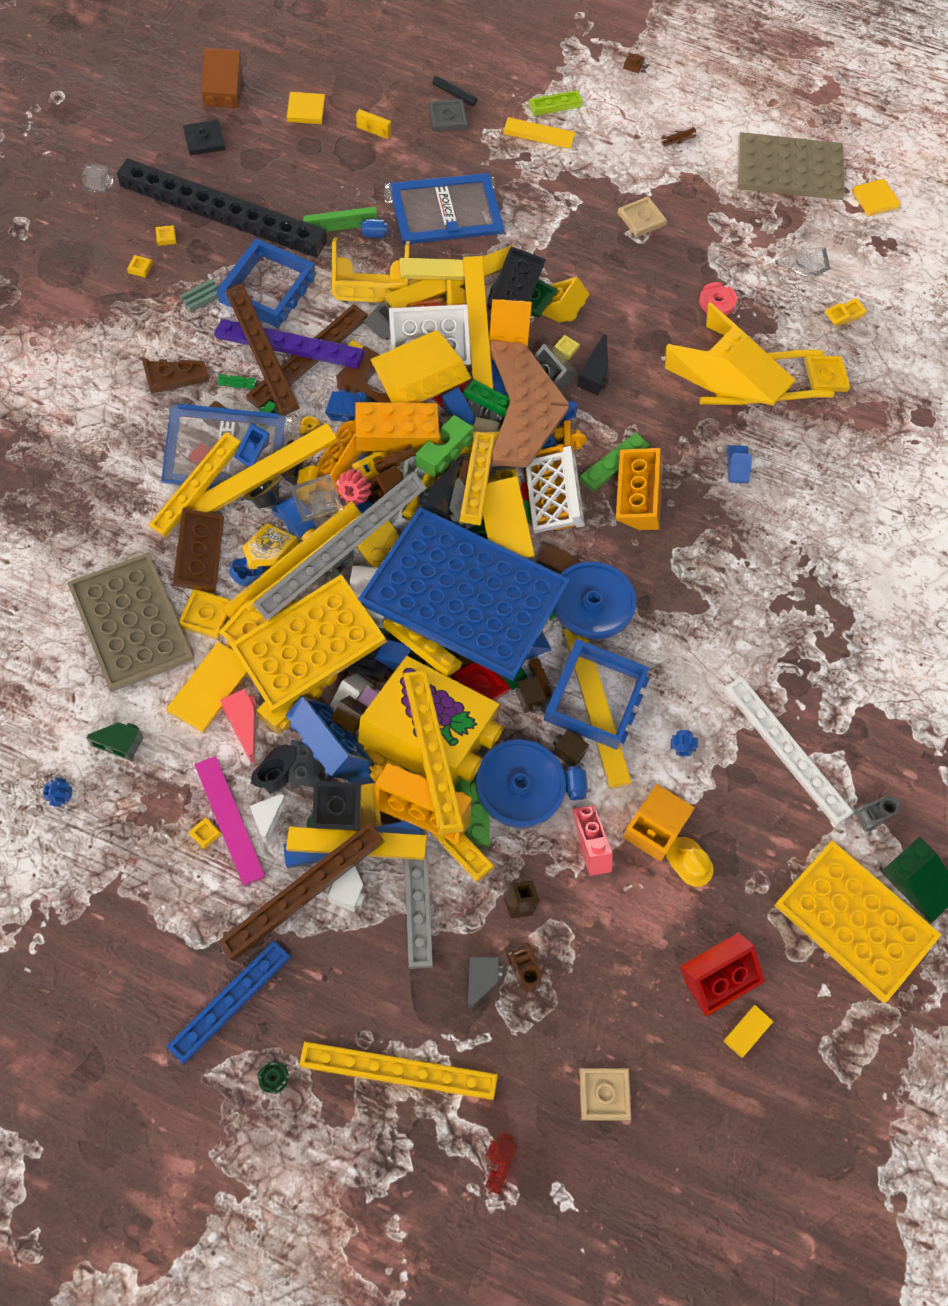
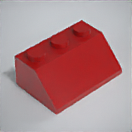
[680,932,765,1017]

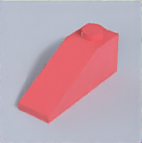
[220,689,257,763]

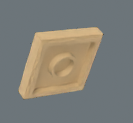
[617,196,667,237]
[579,1068,631,1121]

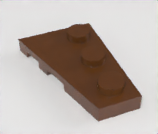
[142,358,209,394]

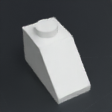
[328,866,366,912]

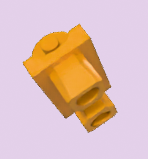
[555,420,587,454]

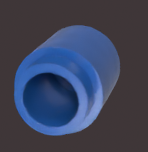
[362,219,388,238]
[564,766,588,801]

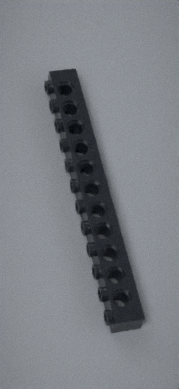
[117,158,327,258]

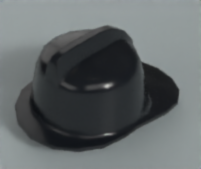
[244,475,283,508]
[251,744,296,794]

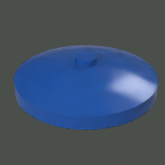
[554,561,636,639]
[475,739,566,828]

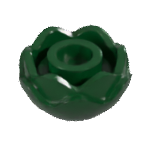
[257,1061,289,1094]

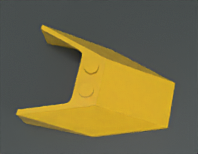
[665,302,795,406]

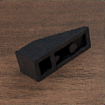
[577,334,609,396]
[417,462,460,518]

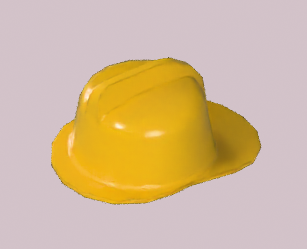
[666,837,713,887]

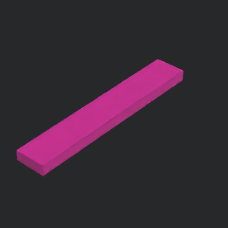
[194,756,265,887]

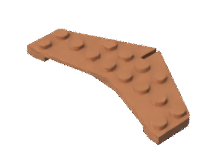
[490,340,569,468]

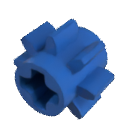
[670,730,698,757]
[43,777,72,807]

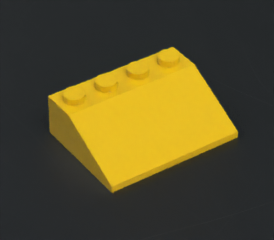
[371,329,471,403]

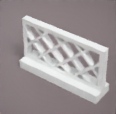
[526,446,585,533]

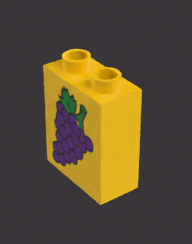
[358,656,504,788]

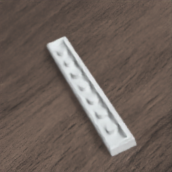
[724,677,854,826]

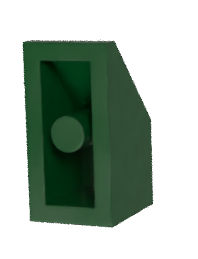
[86,722,143,761]

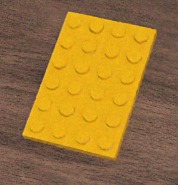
[230,574,387,714]
[774,840,942,1004]

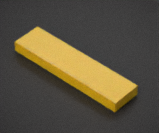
[504,117,576,149]

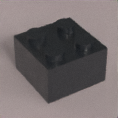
[312,781,362,830]

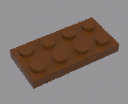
[172,508,224,593]

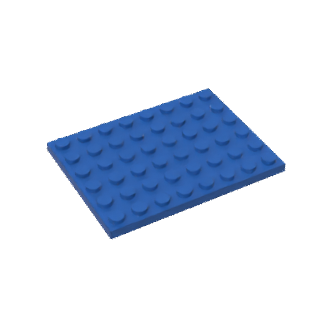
[358,507,570,681]

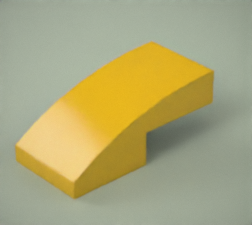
[824,298,867,326]

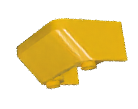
[332,237,410,303]

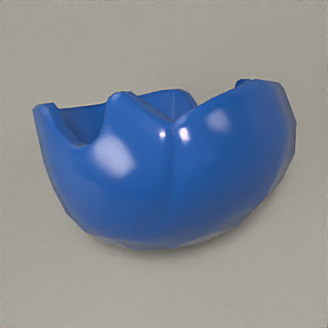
[229,557,264,586]

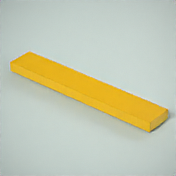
[148,432,241,538]
[459,432,495,525]
[286,827,427,860]

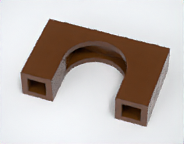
[336,346,392,403]

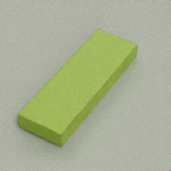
[529,90,583,116]

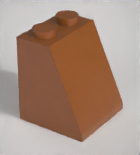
[201,47,244,109]

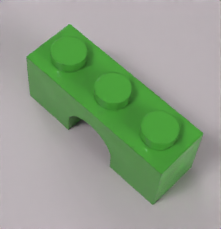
[416,415,474,478]

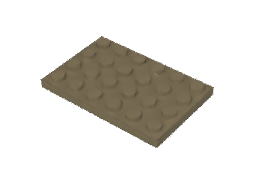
[738,132,845,200]
[67,552,194,692]

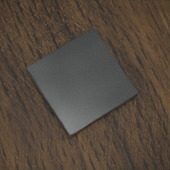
[428,99,468,132]

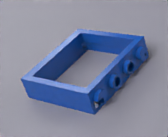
[217,238,317,328]
[543,639,650,750]

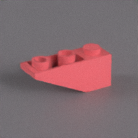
[573,805,613,876]

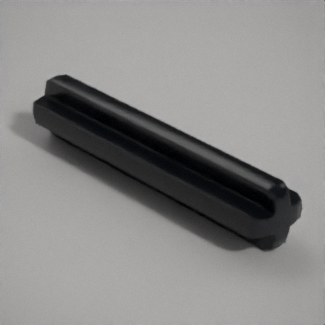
[432,75,478,106]

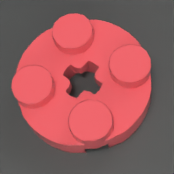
[699,282,737,316]

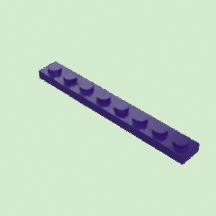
[214,319,365,369]

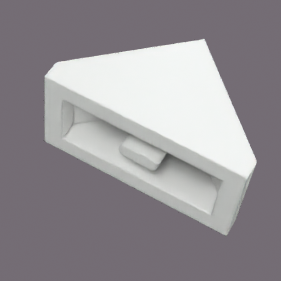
[330,673,374,710]
[250,794,286,843]

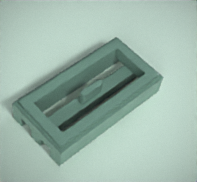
[180,279,218,312]

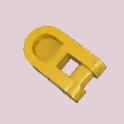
[352,452,386,481]

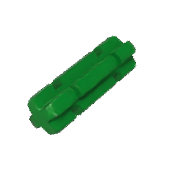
[218,374,257,390]

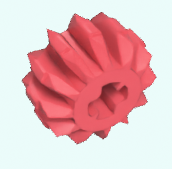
[336,469,372,505]

